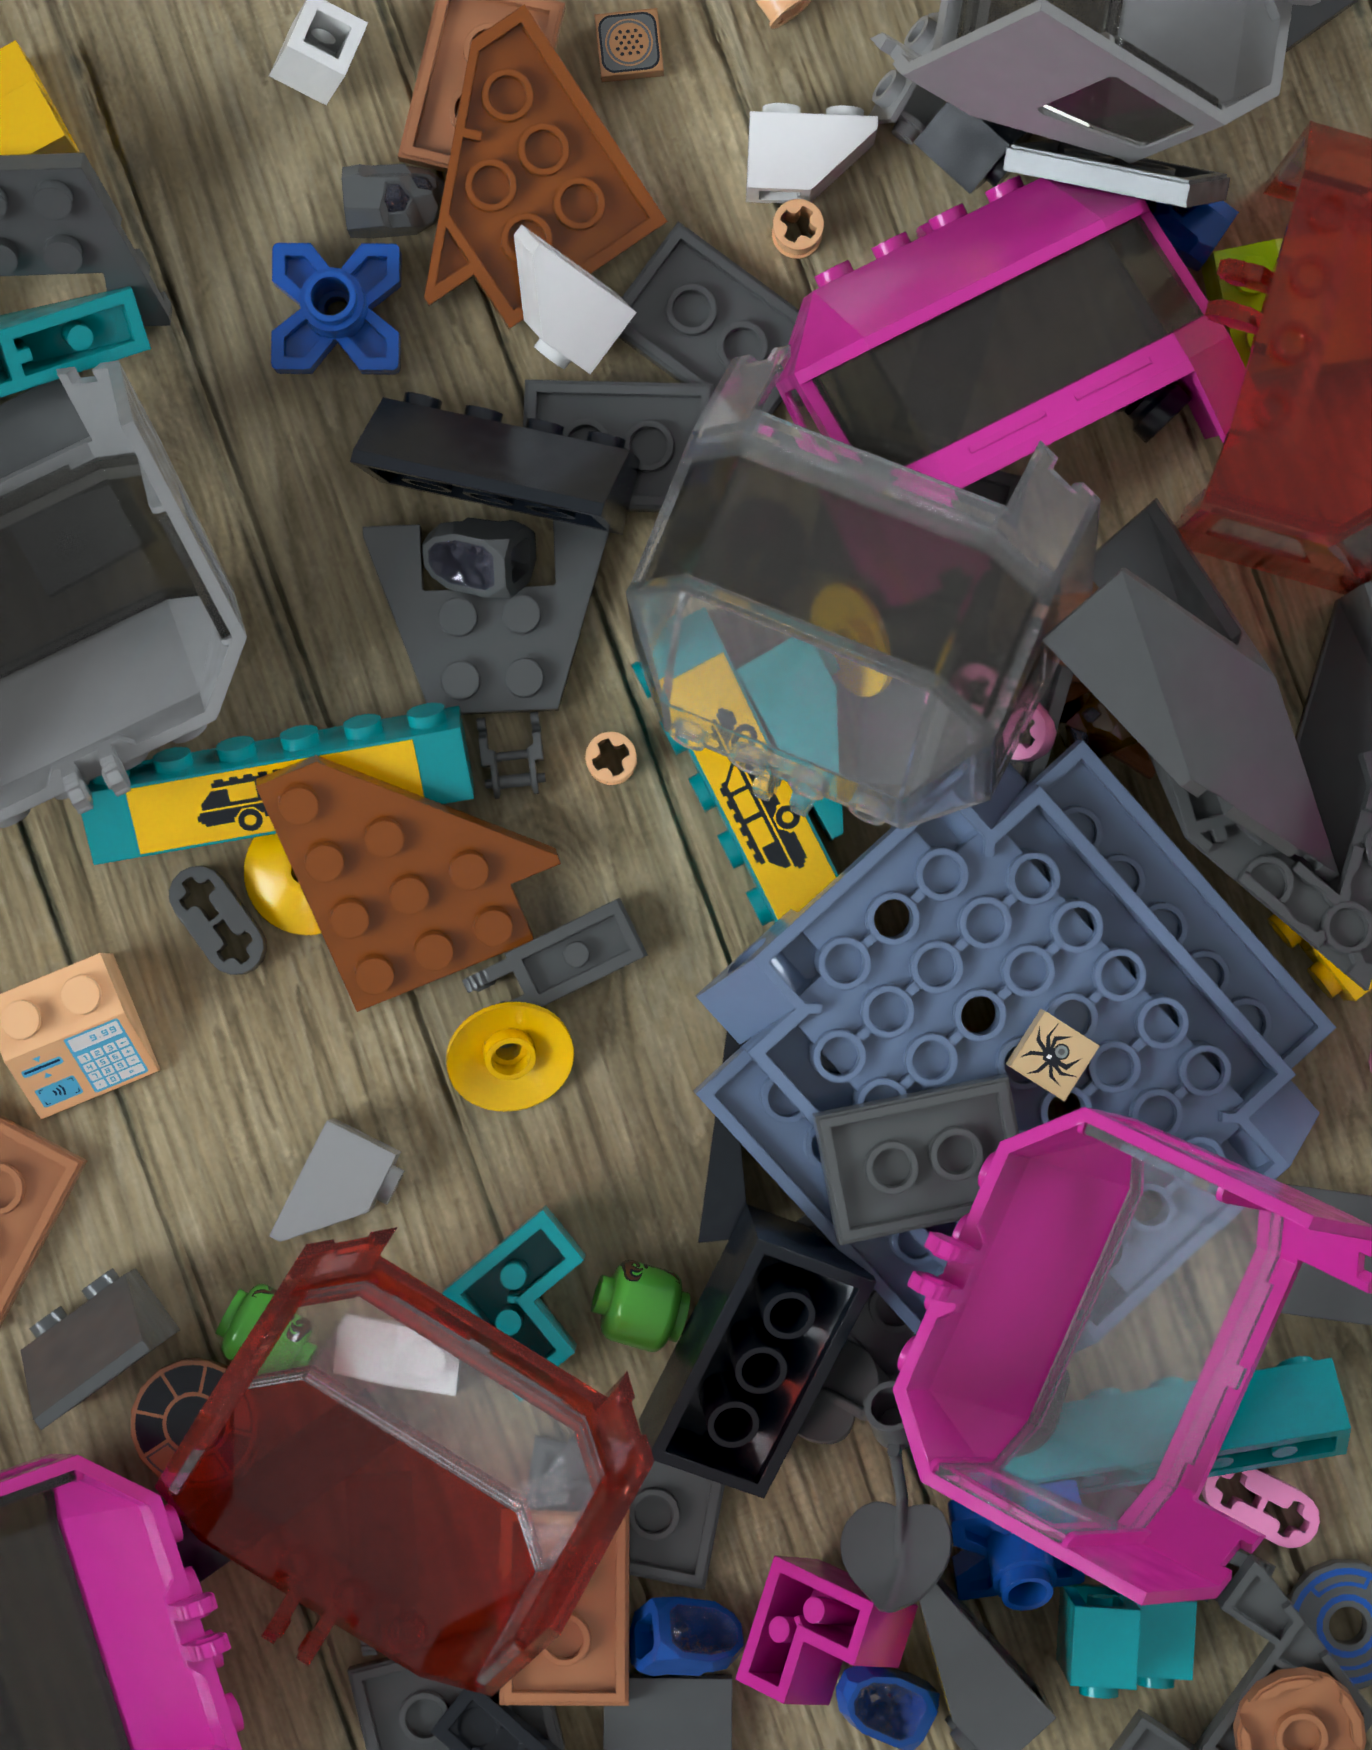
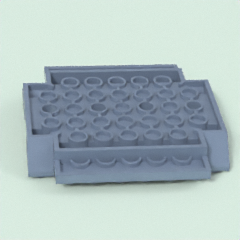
[693,734,1337,1354]

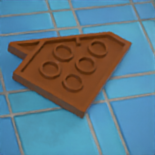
[424,4,668,329]
[256,755,561,1012]

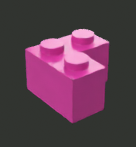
[735,1555,918,1705]

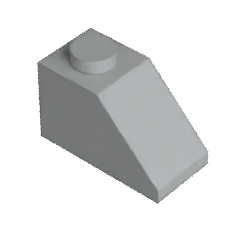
[269,1118,405,1242]

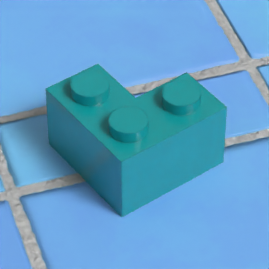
[442,1205,586,1394]
[1056,1584,1197,1699]

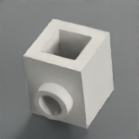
[269,0,368,105]

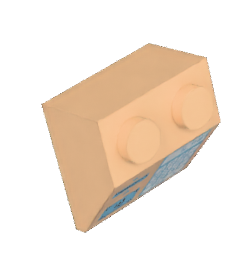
[0,953,161,1119]

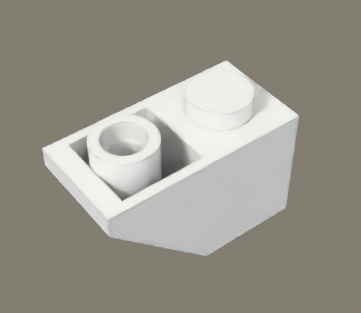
[746,103,878,204]

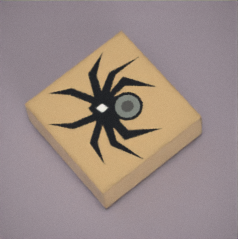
[1006,1009,1100,1102]

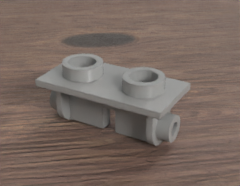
[869,12,945,145]

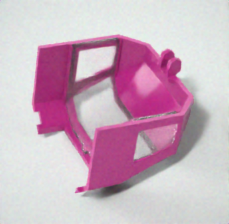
[892,1107,1372,1606]

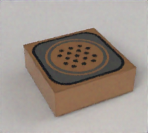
[594,8,664,83]

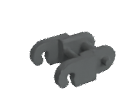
[477,711,546,799]

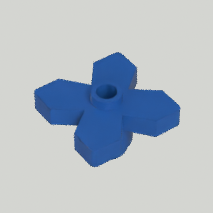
[271,243,402,375]
[948,1483,1085,1611]

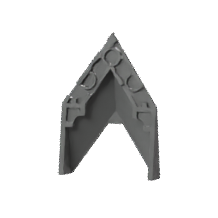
[1042,498,1339,883]
[1148,581,1372,991]

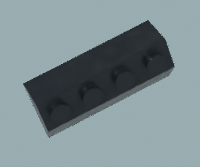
[350,392,640,535]
[639,1204,876,1499]

